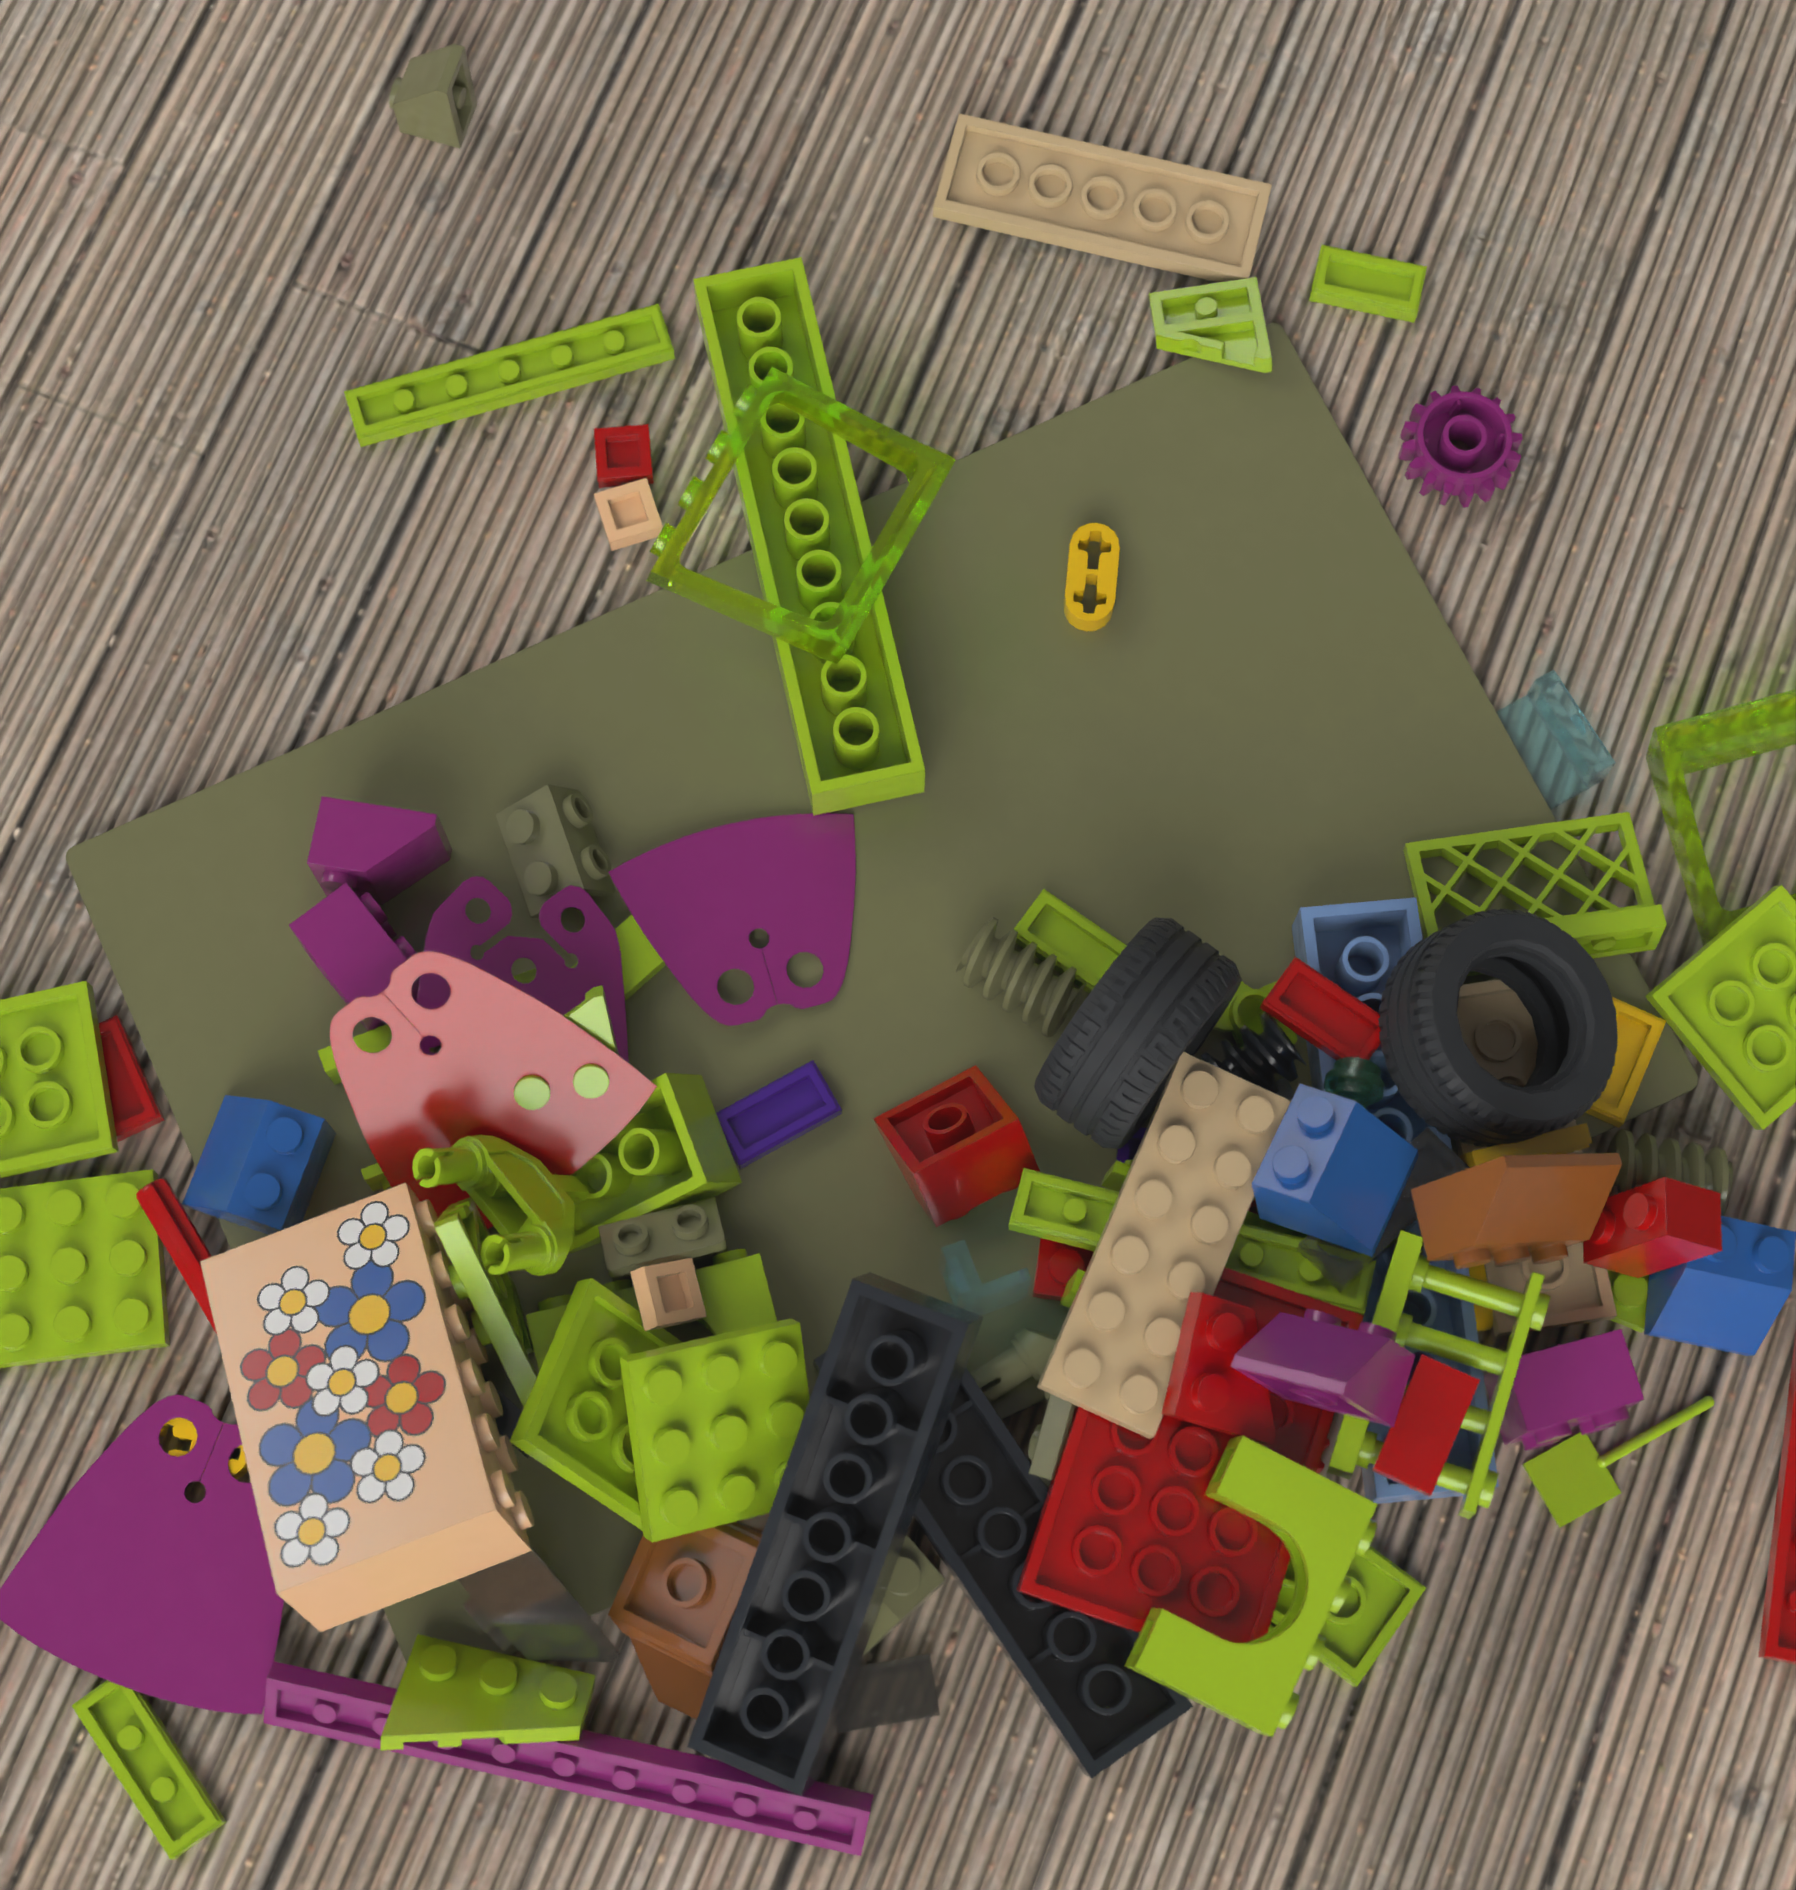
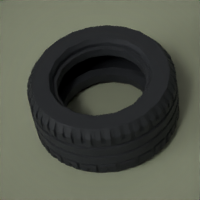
[1379,908,1618,1147]
[1034,917,1242,1149]

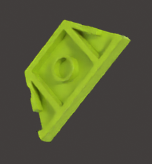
[434,1197,538,1407]

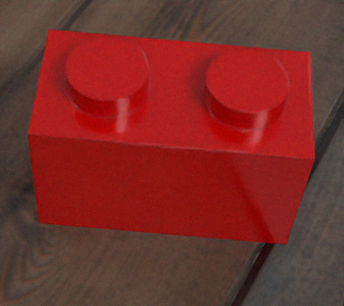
[1583,1177,1722,1278]

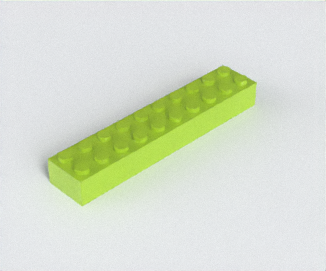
[693,257,925,816]

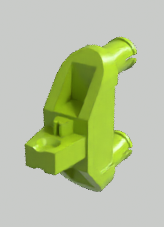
[412,1135,589,1276]

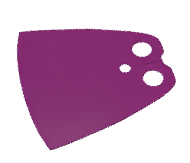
[0,1395,284,1715]

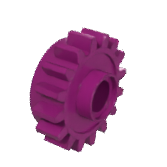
[1398,386,1523,508]

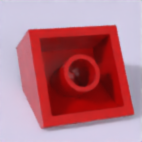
[873,1065,1040,1228]

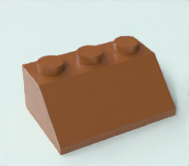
[1411,1153,1622,1269]

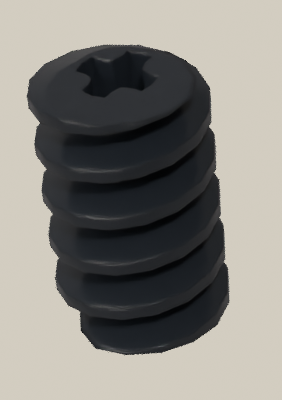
[1201,1011,1307,1094]

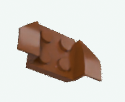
[608,1513,769,1720]

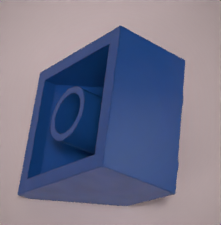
[1251,1084,1419,1257]
[182,1095,336,1235]
[1644,1216,1796,1356]

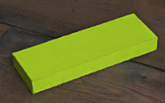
[71,1680,227,1860]

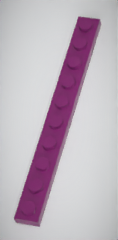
[263,1661,874,1856]

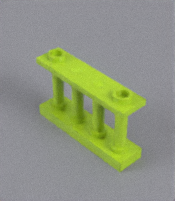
[1326,1230,1550,1519]

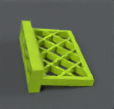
[1403,812,1667,976]

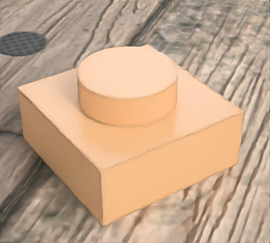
[594,478,664,551]
[630,1258,707,1331]

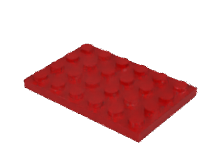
[1016,1267,1364,1643]

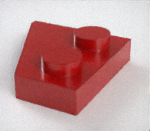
[1161,1292,1276,1445]

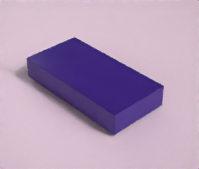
[716,1060,842,1170]

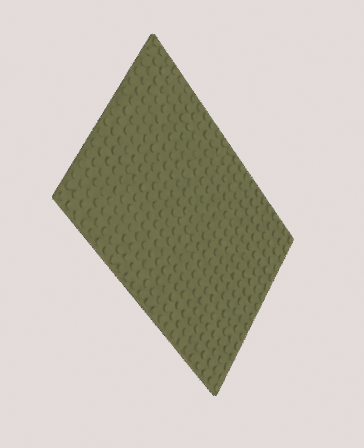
[66,323,1698,1663]

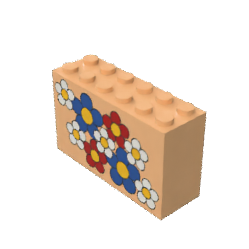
[200,1183,534,1632]

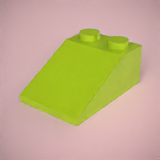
[568,1073,742,1254]

